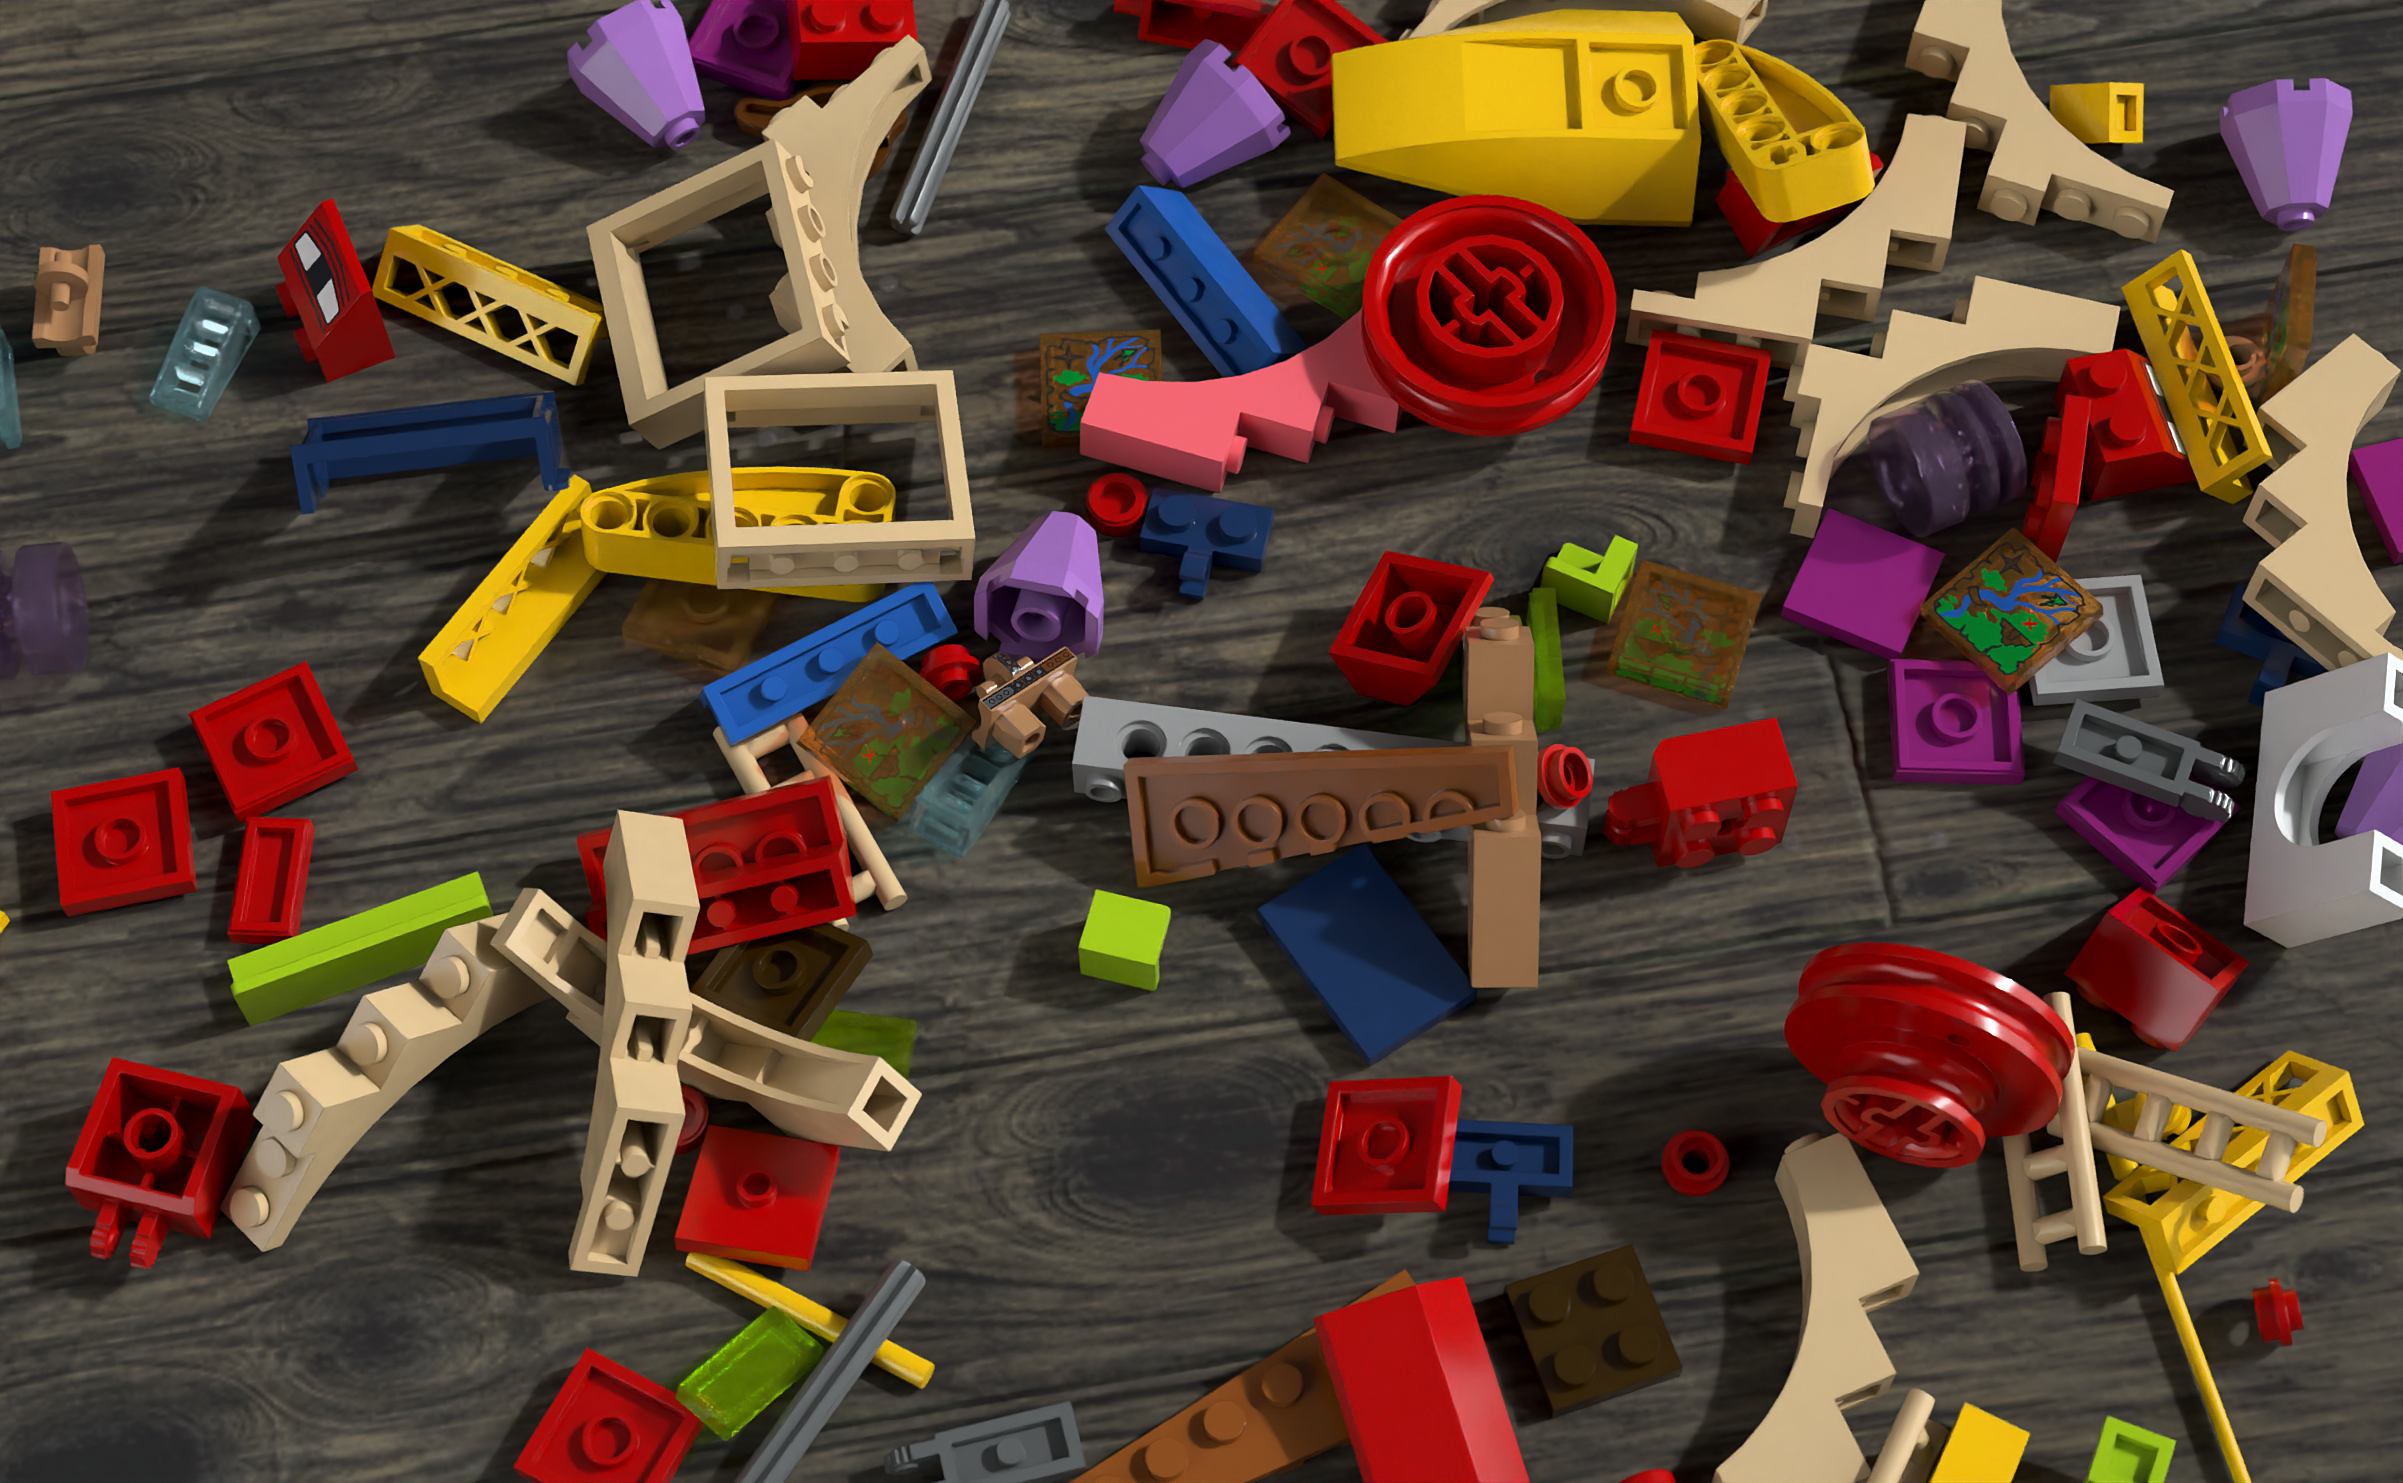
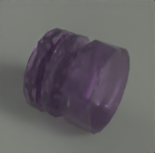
[1867,379,2027,539]
[0,542,89,681]

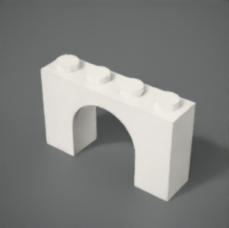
[2244,652,2403,948]

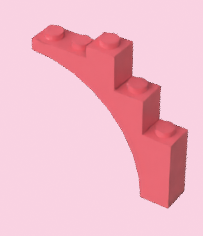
[1080,308,1410,494]

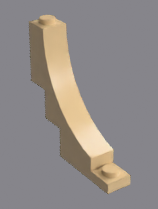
[1625,113,1967,370]
[2242,333,2403,671]
[568,810,700,1277]
[1711,1132,1919,1483]

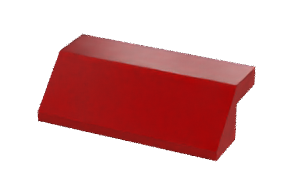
[576,775,857,955]
[1313,1276,1530,1483]

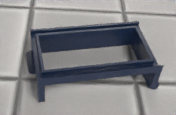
[290,390,571,514]

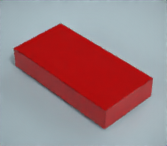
[227,817,315,944]

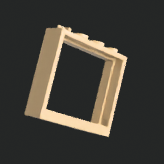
[586,138,851,450]
[704,370,975,589]

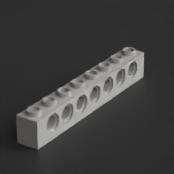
[1072,696,1595,859]

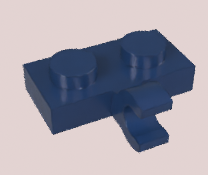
[1140,487,1274,600]
[2215,582,2329,707]
[1448,1119,1573,1245]

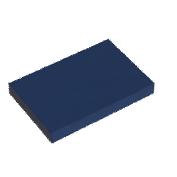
[1257,843,1478,1067]

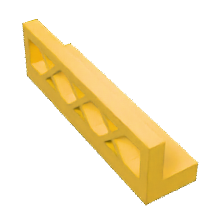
[372,224,610,386]
[2121,249,2273,504]
[418,474,608,724]
[2102,1050,2364,1275]

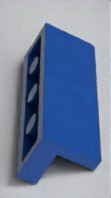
[1104,185,1309,378]
[698,581,958,747]

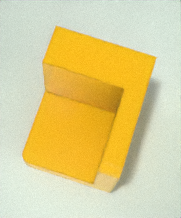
[2050,82,2144,144]

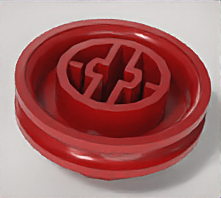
[1361,195,1616,437]
[1784,942,2075,1168]

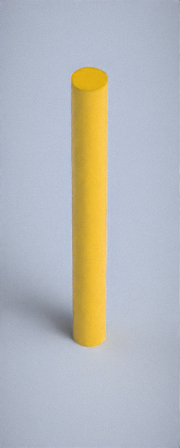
[685,1252,935,1389]

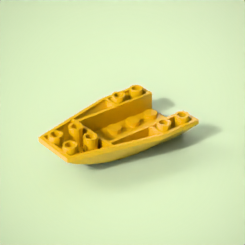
[1331,9,1701,227]

